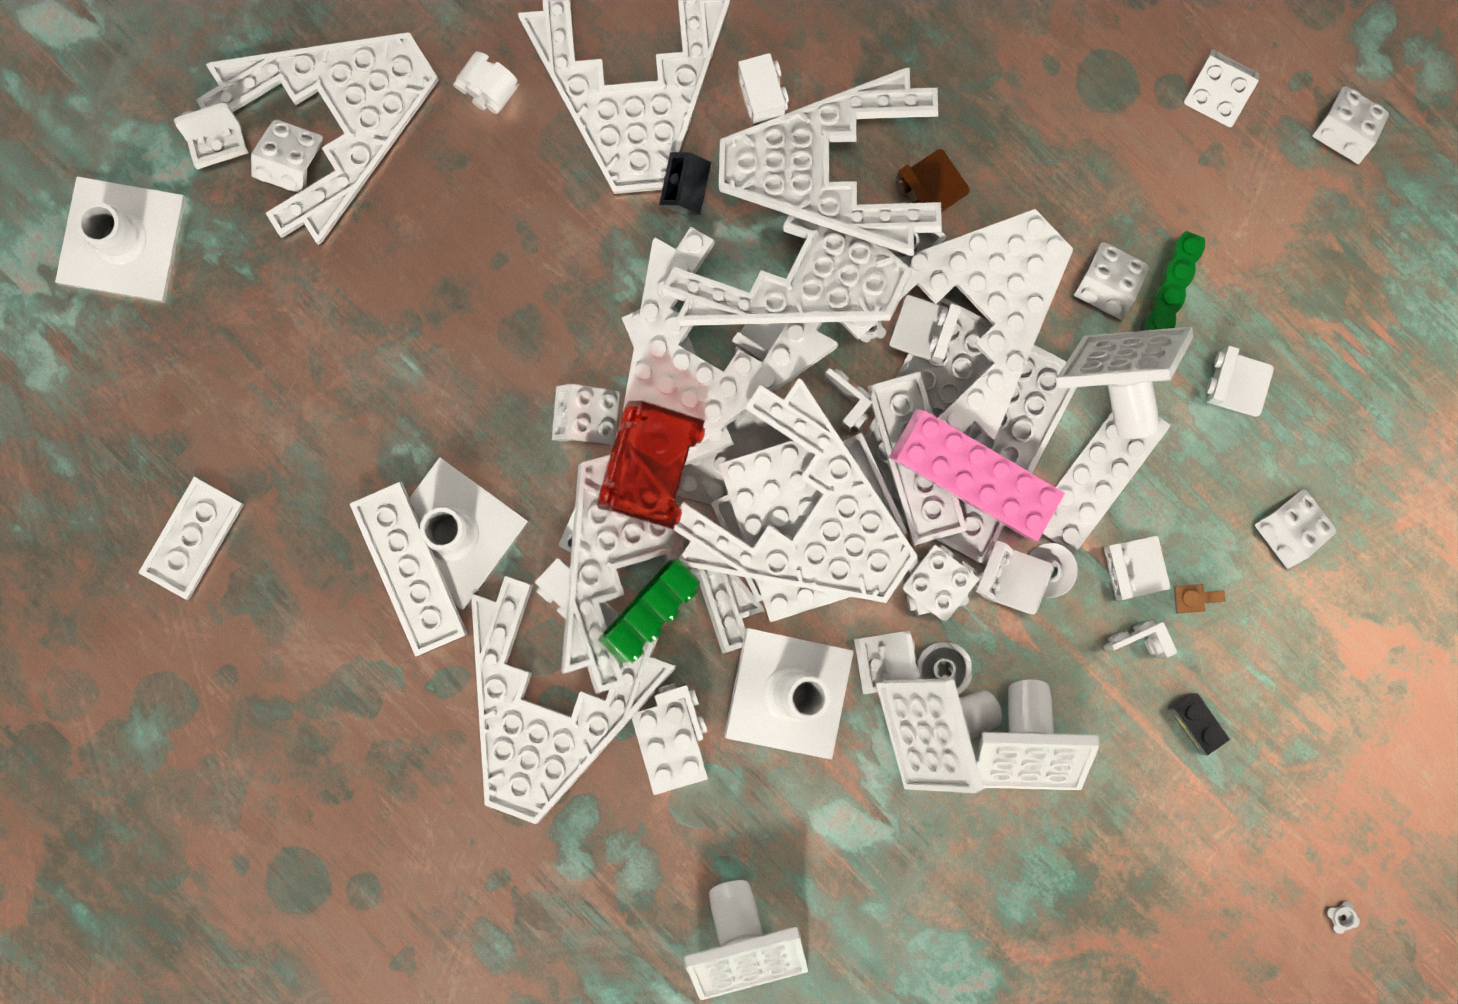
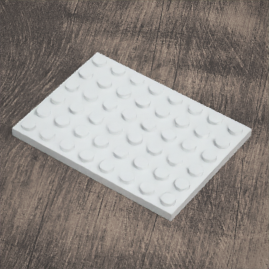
[864,297,1077,565]

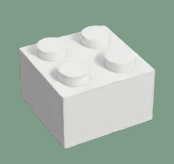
[738,53,789,127]

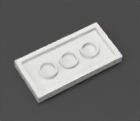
[138,477,244,600]

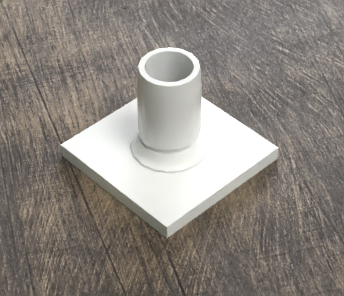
[55,177,186,303]
[1057,327,1194,439]
[409,457,529,611]
[723,628,854,760]
[876,678,1002,793]
[975,680,1099,790]
[684,880,808,1000]

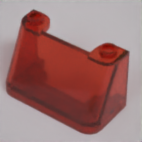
[597,401,705,530]

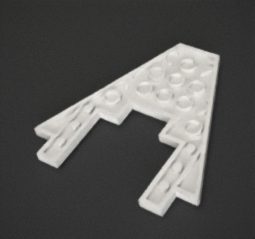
[518,0,730,194]
[196,32,439,245]
[719,68,942,255]
[840,209,1073,440]
[662,215,912,326]
[618,227,838,467]
[667,378,917,603]
[561,449,765,694]
[471,576,676,824]

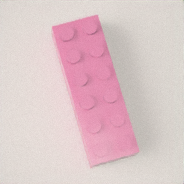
[889,409,1065,542]

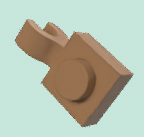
[1174,584,1225,614]

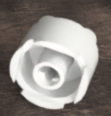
[453,51,519,114]
[916,642,972,694]

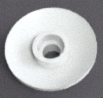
[1029,543,1078,598]

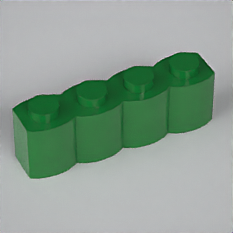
[1141,231,1205,331]
[598,558,700,663]

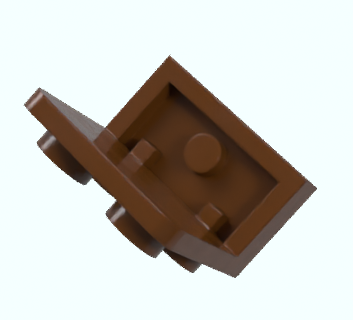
[896,149,970,212]

